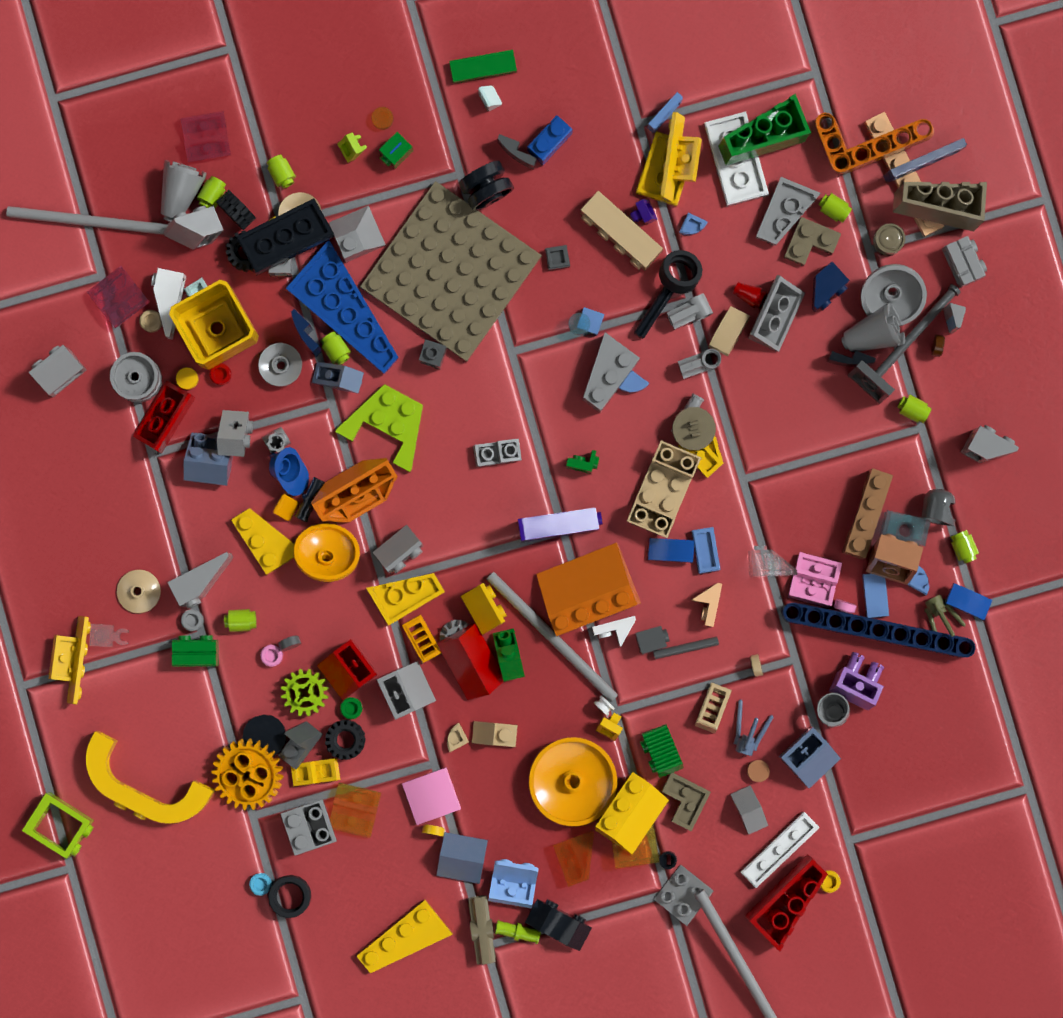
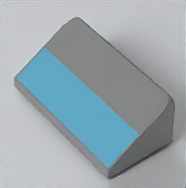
[943,303,966,334]

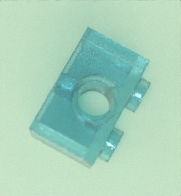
[879,510,931,547]

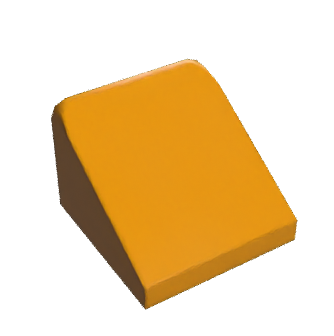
[273,494,299,521]

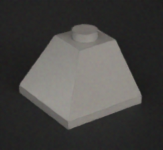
[329,206,386,262]

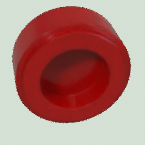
[209,363,232,386]

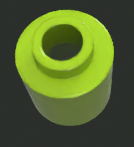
[266,155,296,189]
[197,176,226,209]
[819,193,852,223]
[320,332,351,365]
[897,394,932,424]
[951,530,979,564]
[224,609,257,632]

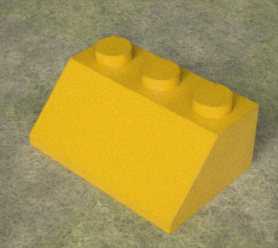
[595,772,669,855]

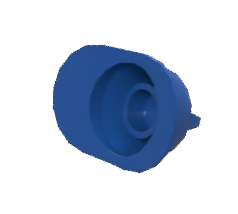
[269,447,309,496]

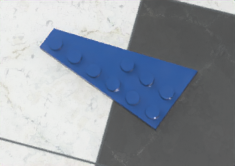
[286,240,399,374]

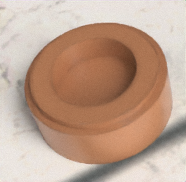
[747,760,770,782]

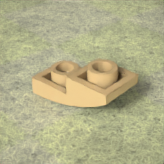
[709,306,750,356]

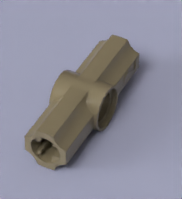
[468,895,496,965]

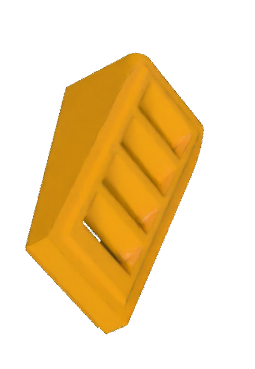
[402,615,442,663]

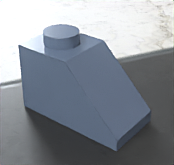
[312,362,364,393]

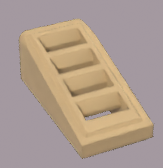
[695,682,732,733]

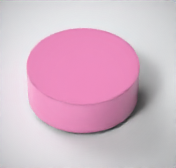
[834,599,857,614]
[260,645,283,667]

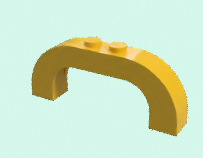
[86,731,215,823]

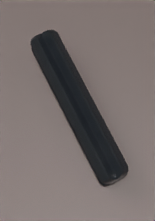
[634,286,673,339]

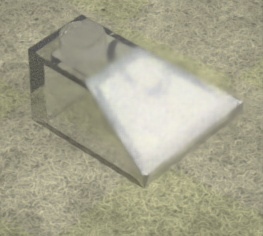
[748,546,797,577]

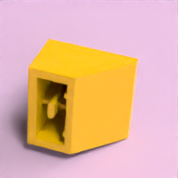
[461,583,507,635]

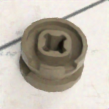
[873,223,905,256]

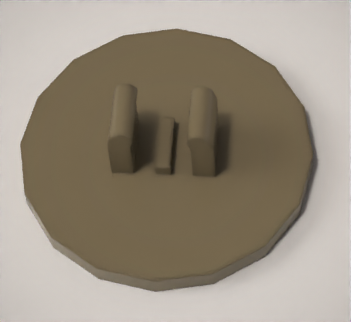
[672,407,716,450]

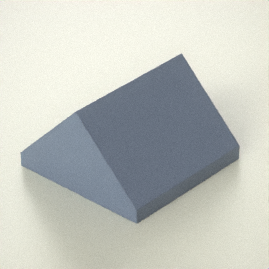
[436,832,488,884]

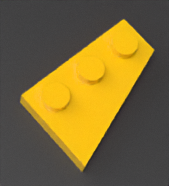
[231,508,295,575]
[366,573,445,626]

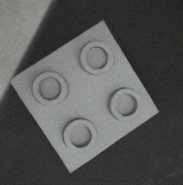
[654,865,714,926]

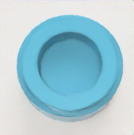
[249,873,272,896]

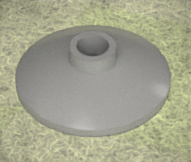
[258,343,302,387]

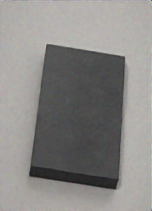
[237,198,335,275]

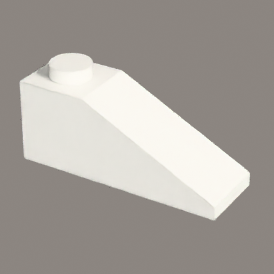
[151,268,186,340]

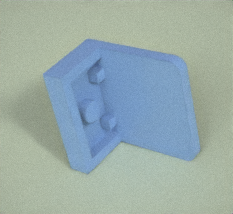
[488,859,539,908]

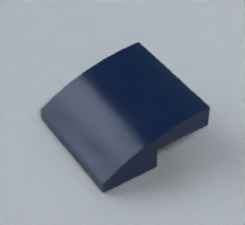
[291,309,322,357]

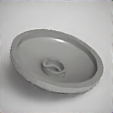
[861,264,927,326]

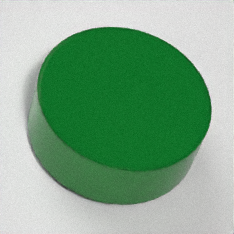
[340,697,363,719]

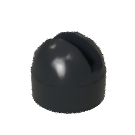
[659,851,677,869]

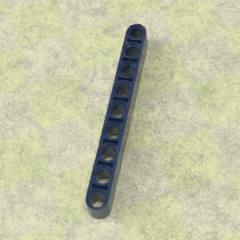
[781,603,976,657]

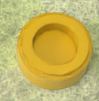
[176,368,199,390]
[422,824,445,837]
[820,870,841,893]

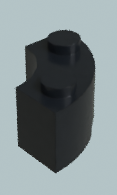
[525,899,592,951]

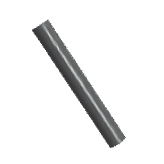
[653,637,719,659]

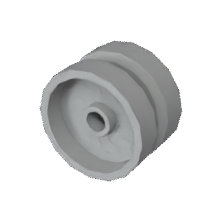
[110,352,162,403]

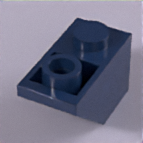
[812,261,850,312]

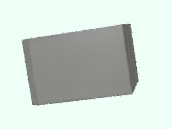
[730,785,768,835]

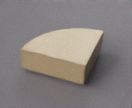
[447,723,469,752]

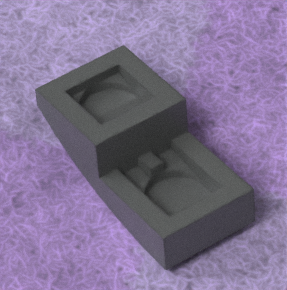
[498,134,537,170]

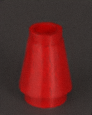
[733,282,767,308]

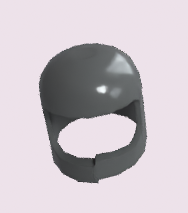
[921,489,956,527]

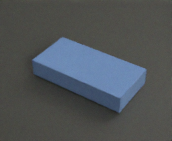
[647,92,683,133]
[691,527,721,574]
[862,574,889,618]

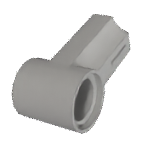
[666,293,713,330]
[677,349,721,379]
[262,427,291,453]

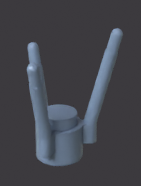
[733,700,774,756]

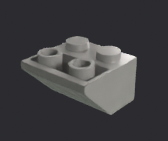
[164,206,223,249]
[29,345,87,397]
[960,425,1019,463]
[373,525,424,574]
[377,661,436,720]
[281,799,337,856]

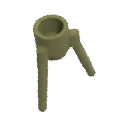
[925,595,966,649]

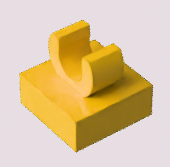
[596,713,623,741]

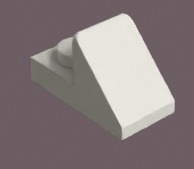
[592,616,636,647]

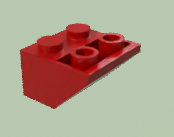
[317,639,378,701]

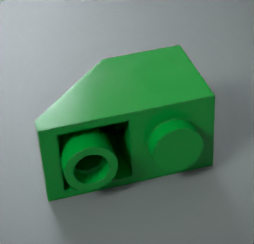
[493,628,525,681]

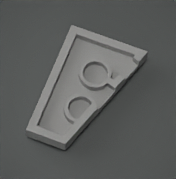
[756,177,821,246]

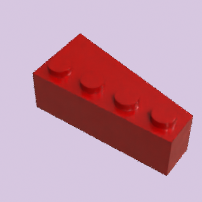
[745,854,828,952]

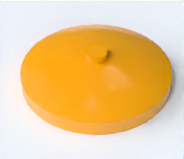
[529,737,617,826]

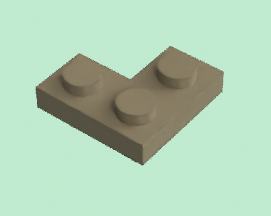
[784,217,841,266]
[662,773,711,831]

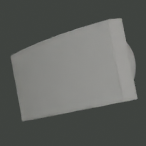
[473,439,522,467]

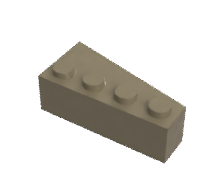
[893,182,987,232]

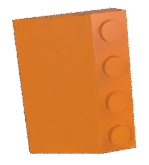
[536,542,641,636]

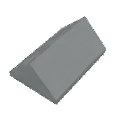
[748,275,805,352]

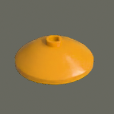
[294,523,360,582]

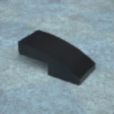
[827,351,876,367]

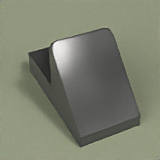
[278,721,323,770]

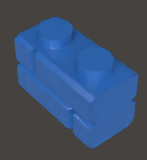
[527,115,573,165]

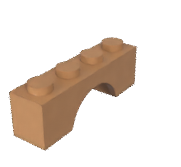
[842,468,893,560]

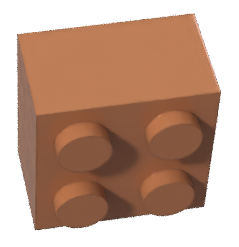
[866,534,923,585]

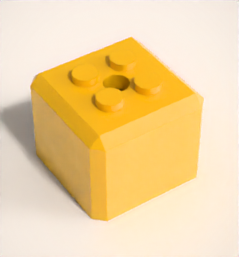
[169,280,259,370]

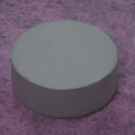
[181,609,204,631]

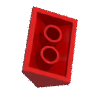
[133,381,195,454]
[437,623,504,700]

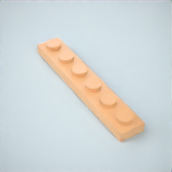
[864,112,944,237]

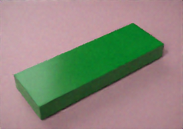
[449,50,517,84]

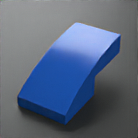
[648,538,694,563]
[945,583,992,620]

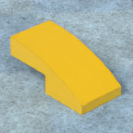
[291,758,340,786]

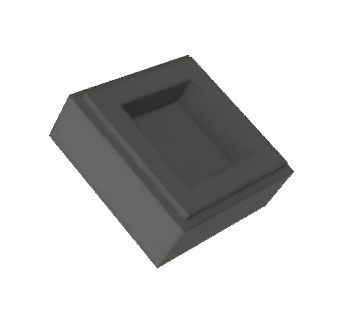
[545,245,570,271]

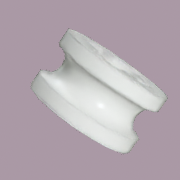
[594,695,615,716]

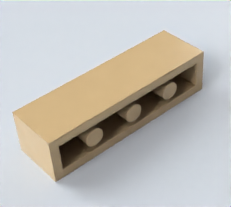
[580,191,663,271]

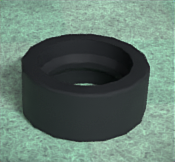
[659,250,703,294]
[268,875,311,918]

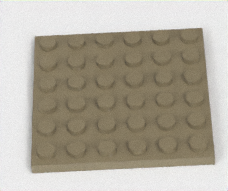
[360,181,542,362]

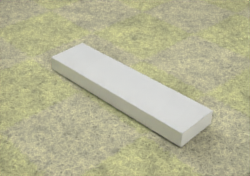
[740,811,820,888]

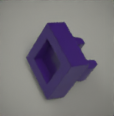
[630,199,657,223]

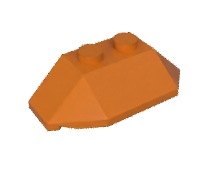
[311,458,398,523]

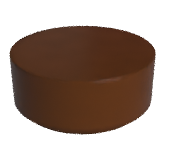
[932,334,945,357]

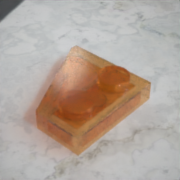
[553,830,594,887]

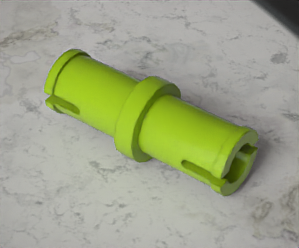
[495,920,541,944]

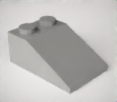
[167,552,234,609]

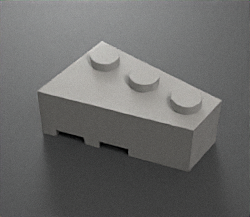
[583,332,640,413]

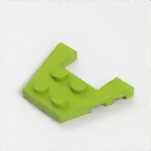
[335,384,423,472]

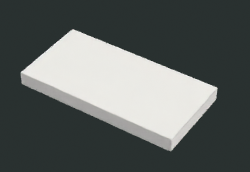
[704,111,769,206]

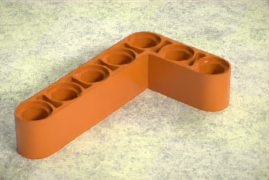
[815,112,934,175]

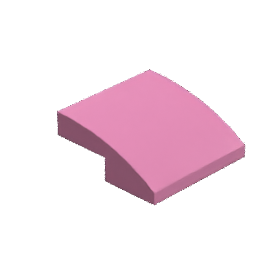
[788,552,842,608]
[402,767,461,825]

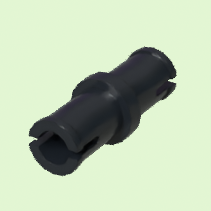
[295,477,325,522]

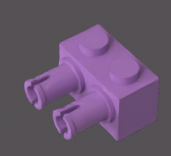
[829,652,884,711]

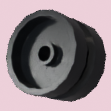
[458,161,514,211]

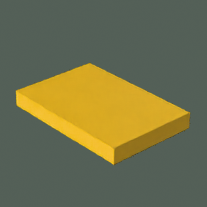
[636,131,685,207]

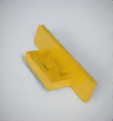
[659,112,702,202]
[48,616,91,705]

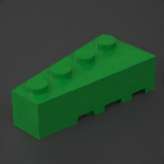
[718,94,811,166]

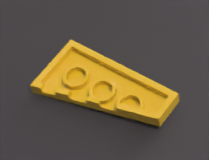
[357,899,453,973]

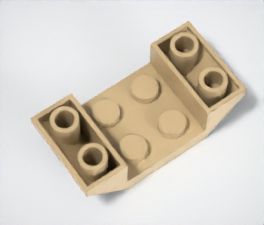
[627,441,701,538]

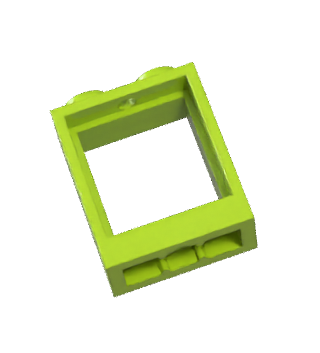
[22,792,94,859]

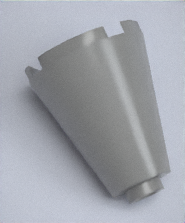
[161,160,207,222]
[842,303,905,352]

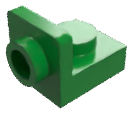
[566,450,600,474]

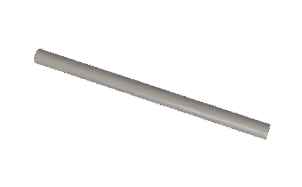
[6,206,168,235]
[486,572,618,702]
[694,889,777,1018]

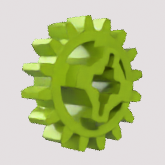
[281,669,329,716]

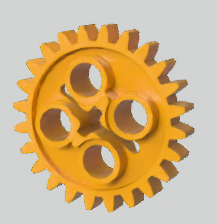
[211,738,284,810]

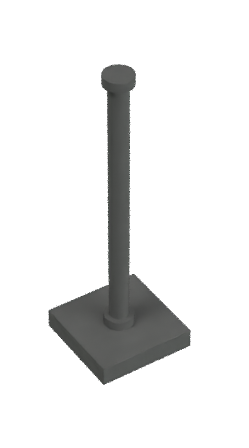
[848,284,961,404]

